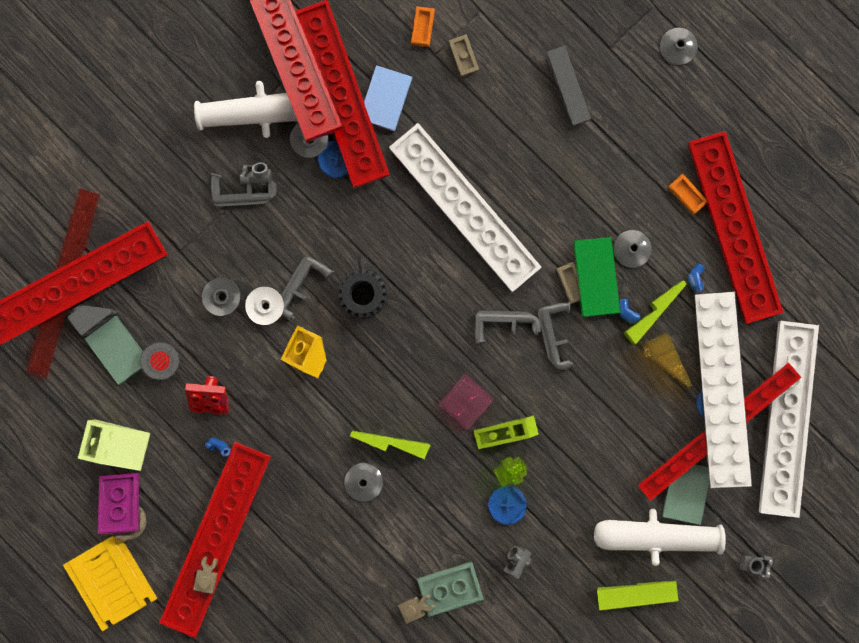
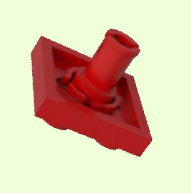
[185,376,229,415]

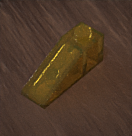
[643,333,692,387]

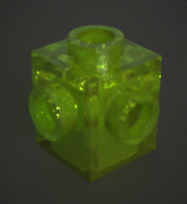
[494,456,528,487]

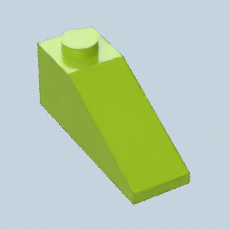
[474,416,538,449]

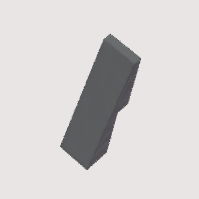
[547,46,591,127]

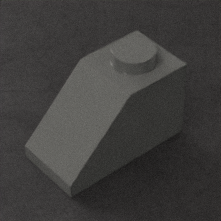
[68,305,117,336]

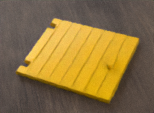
[63,536,157,631]

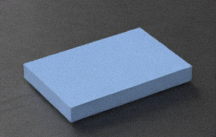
[364,65,412,132]

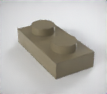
[449,34,479,78]

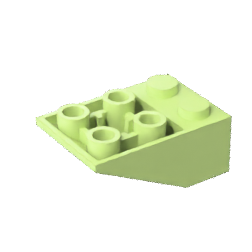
[78,419,150,471]

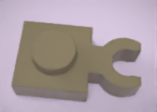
[193,556,218,594]
[398,594,435,624]

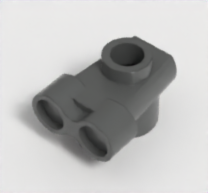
[240,162,272,185]
[503,546,531,579]
[740,555,773,580]

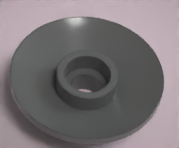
[660,28,698,65]
[290,123,328,158]
[613,230,652,268]
[202,278,240,316]
[344,463,383,502]

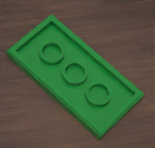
[573,237,620,317]

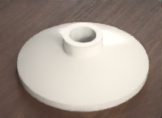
[245,287,284,325]

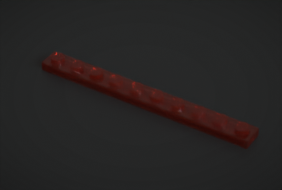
[26,189,100,377]

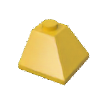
[280,325,326,378]

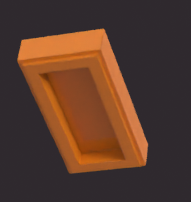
[411,6,435,47]
[668,174,707,215]

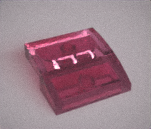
[439,374,494,430]

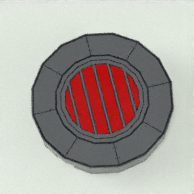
[140,342,180,380]

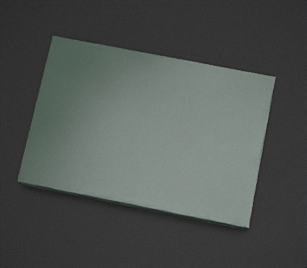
[85,316,143,385]
[661,464,710,525]
[417,561,484,617]

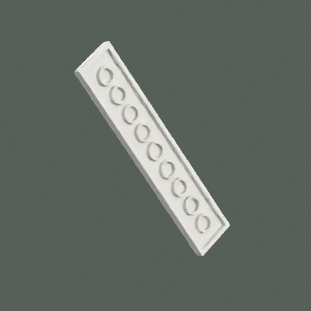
[389,123,541,292]
[695,292,752,488]
[758,321,819,518]

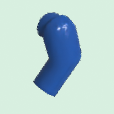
[688,263,705,293]
[619,299,640,324]
[205,437,231,456]

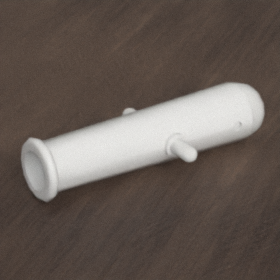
[194,81,298,138]
[594,509,726,566]

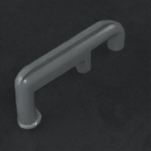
[211,173,277,207]
[281,257,334,321]
[538,302,573,370]
[475,311,541,345]

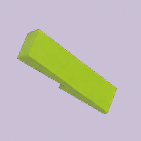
[623,280,686,345]
[350,431,430,459]
[597,581,678,610]

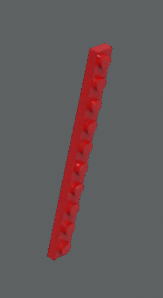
[638,362,802,501]

